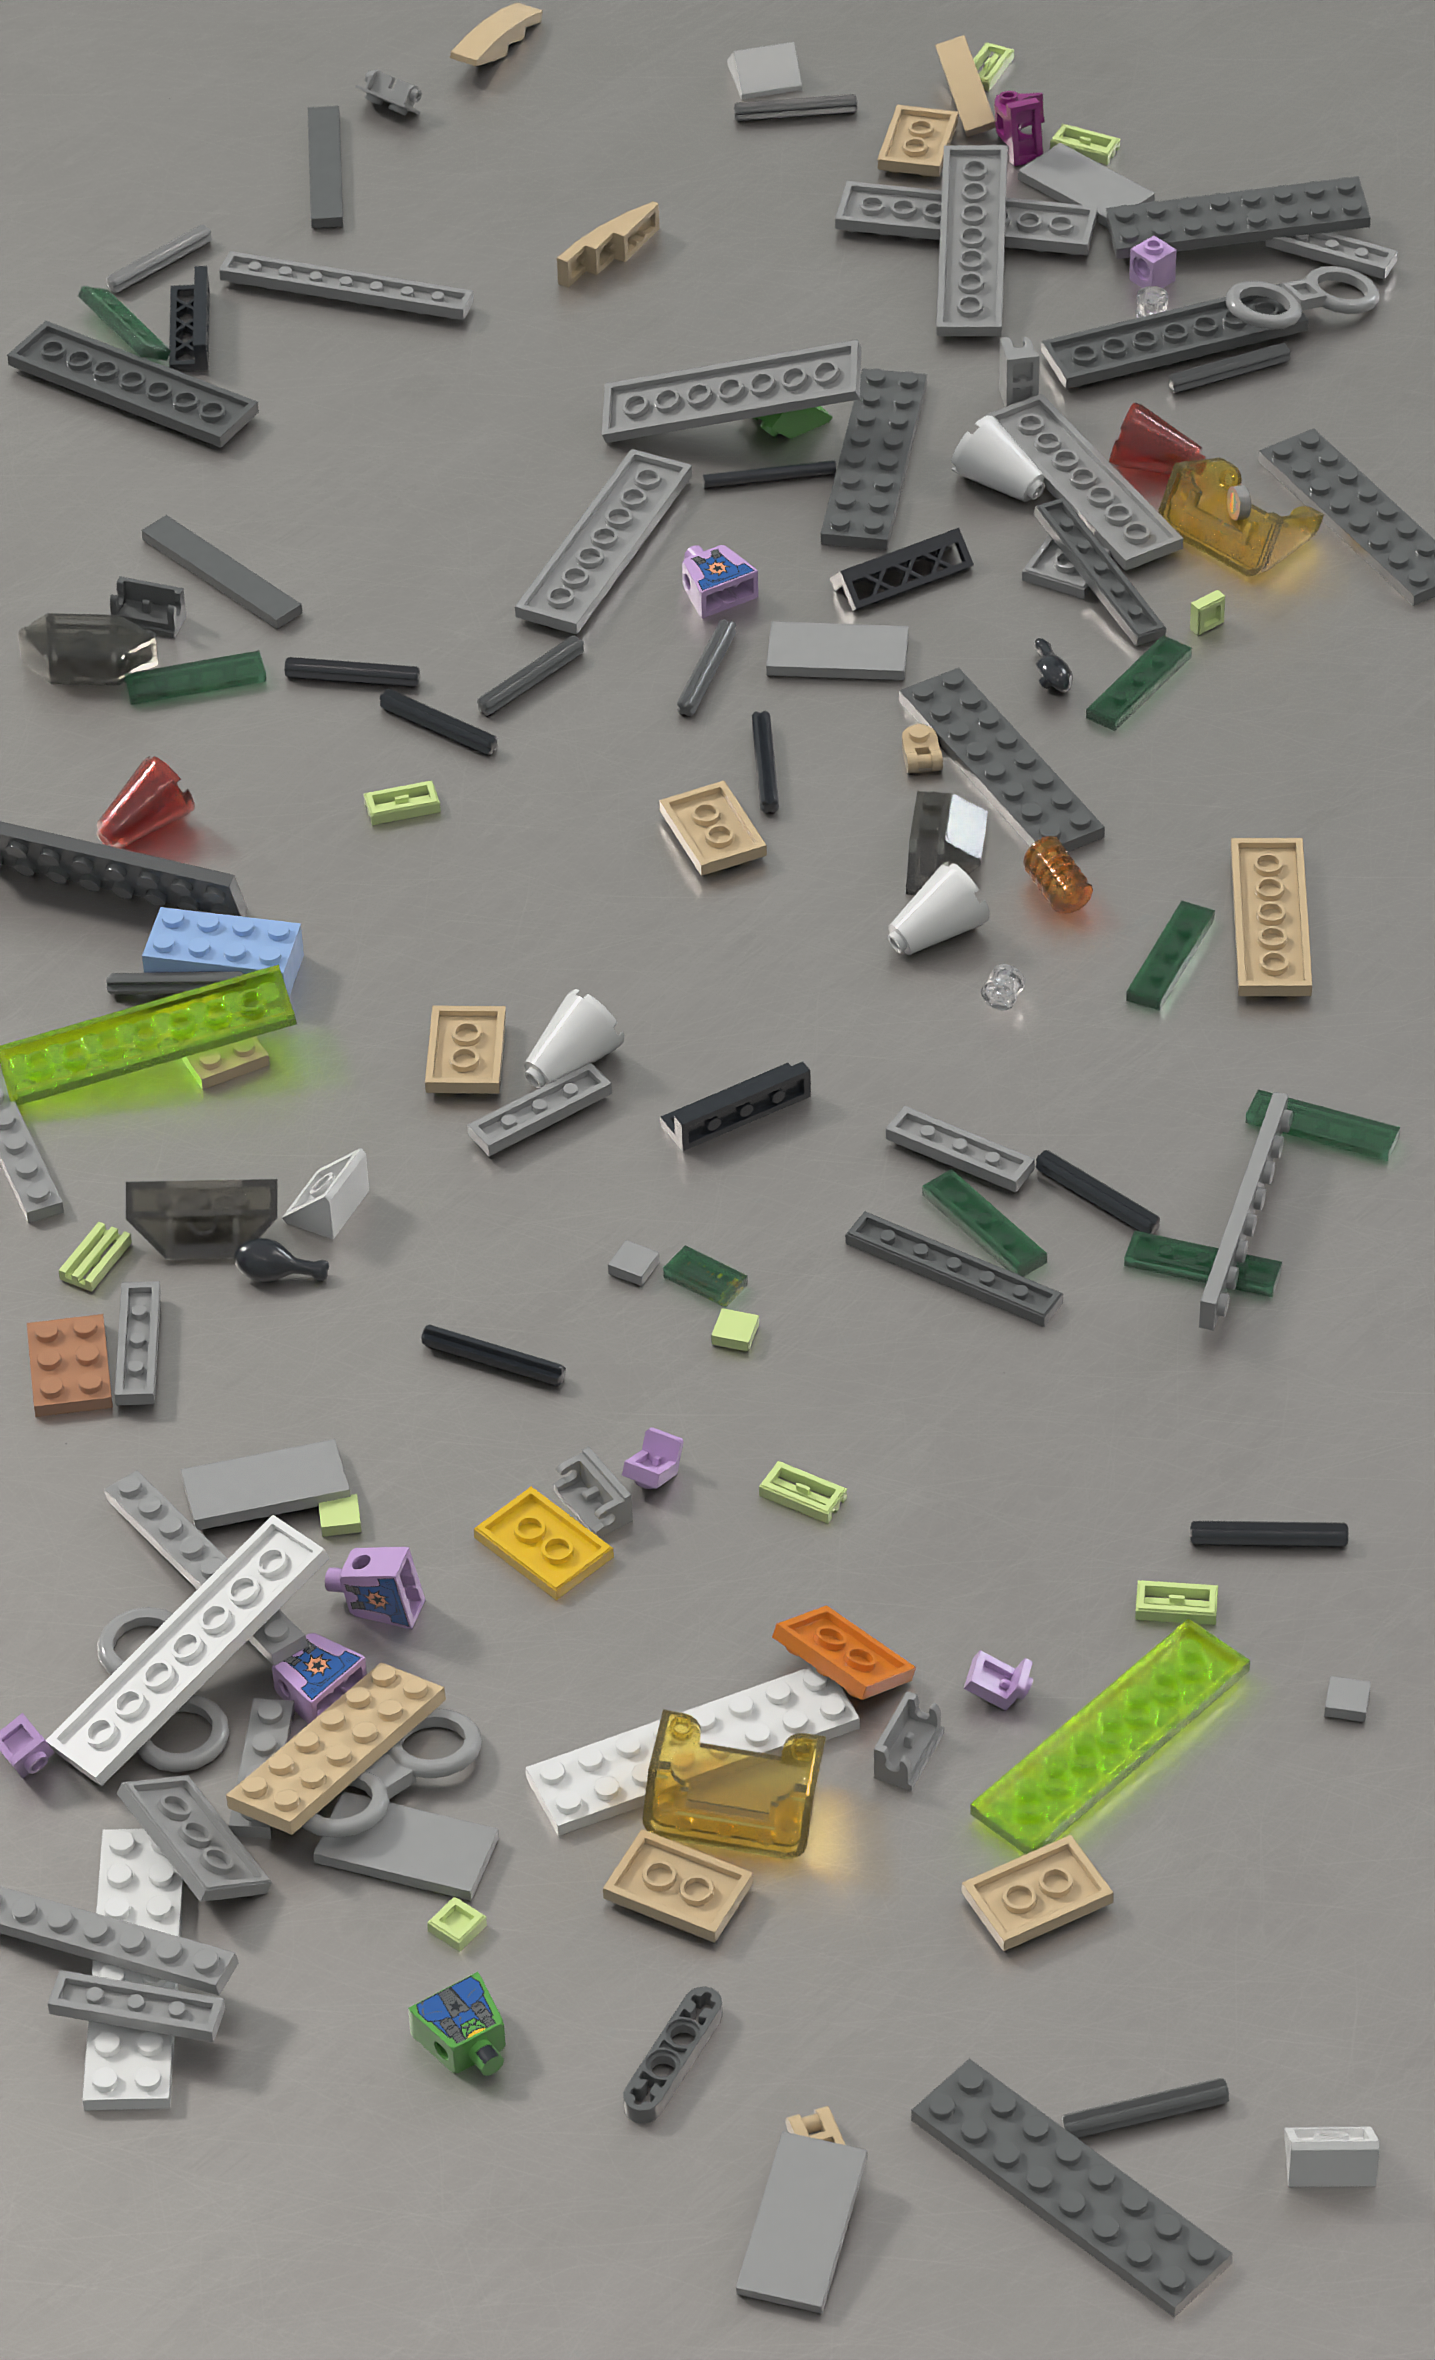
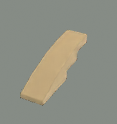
[450,2,543,66]
[935,35,996,137]
[557,201,660,288]

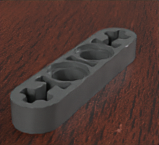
[623,1986,723,2124]

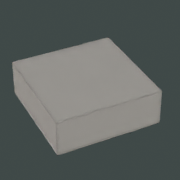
[608,1240,660,1286]
[1324,1676,1371,1722]

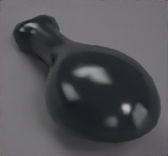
[1034,638,1073,692]
[234,1238,329,1282]

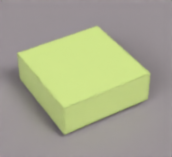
[1190,590,1225,635]
[711,1308,759,1352]
[319,1494,362,1537]
[427,1896,487,1952]

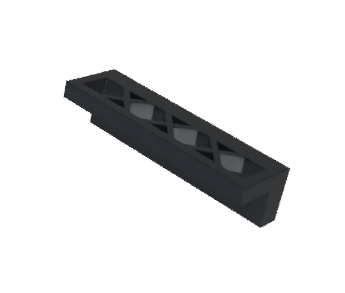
[169,266,210,372]
[830,528,974,611]
[660,1061,811,1151]

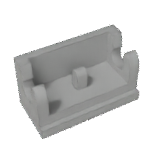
[999,337,1040,407]
[553,1447,633,1538]
[874,1691,944,1791]

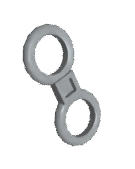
[1226,266,1379,329]
[97,1607,230,1772]
[302,1708,482,1838]

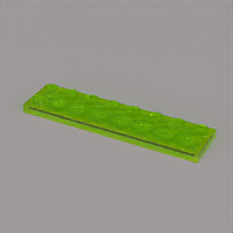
[0,965,297,1106]
[970,1618,1250,1854]

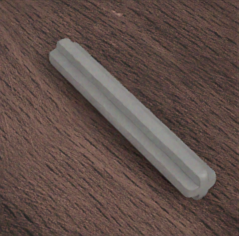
[106,225,212,293]

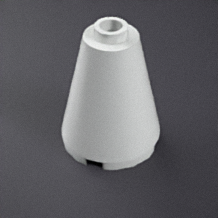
[951,415,1045,502]
[887,862,990,955]
[524,989,624,1089]

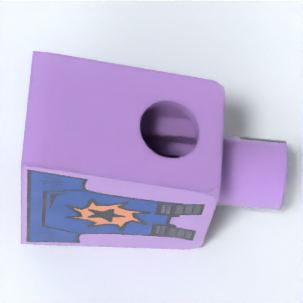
[682,545,758,619]
[325,1547,426,1629]
[272,1633,367,1724]

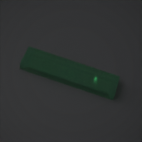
[78,286,171,361]
[1086,635,1192,731]
[124,650,267,705]
[1126,900,1215,1011]
[1245,1089,1400,1161]
[922,1169,1047,1277]
[1124,1231,1282,1297]

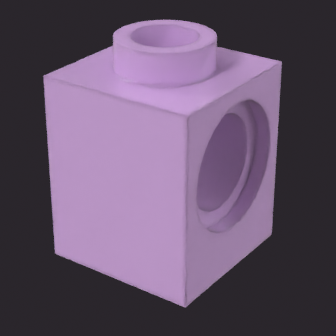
[1130,236,1176,294]

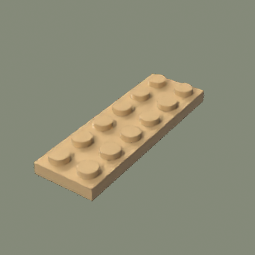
[1231,838,1312,996]
[226,1662,446,1835]

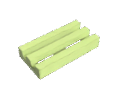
[973,43,1014,92]
[1050,124,1120,165]
[364,781,441,825]
[59,1222,132,1292]
[759,1461,847,1524]
[1135,1580,1218,1625]

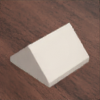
[727,42,802,100]
[282,1148,369,1239]
[1284,2127,1379,2187]

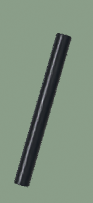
[703,460,836,488]

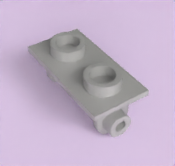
[356,70,422,116]

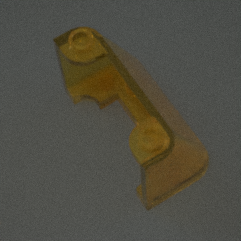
[1158,457,1324,577]
[642,1710,826,1859]

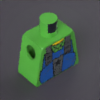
[408,1972,506,2076]

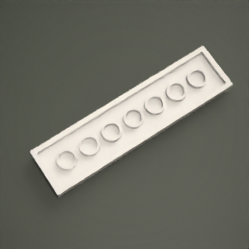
[46,1515,330,1787]
[526,1666,860,1836]
[83,1829,184,2110]

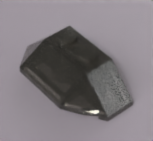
[18,613,159,686]
[906,791,988,895]
[126,1179,278,1260]

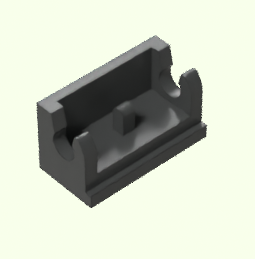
[110,576,187,638]

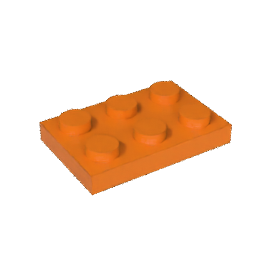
[772,1605,916,1700]

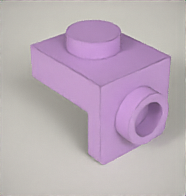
[622,1427,684,1489]
[964,1650,1033,1710]
[0,1713,55,1779]

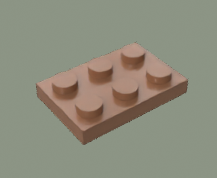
[27,1314,113,1417]

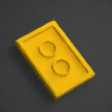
[474,1486,614,1601]

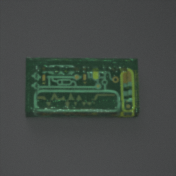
[663,1245,748,1308]

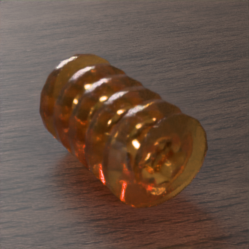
[1023,836,1093,914]

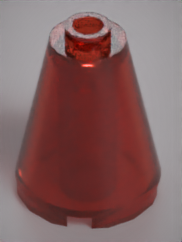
[1109,402,1206,479]
[96,756,195,849]

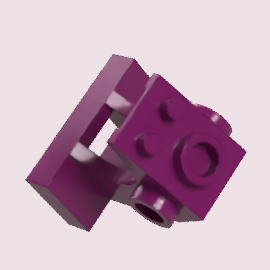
[994,91,1045,166]

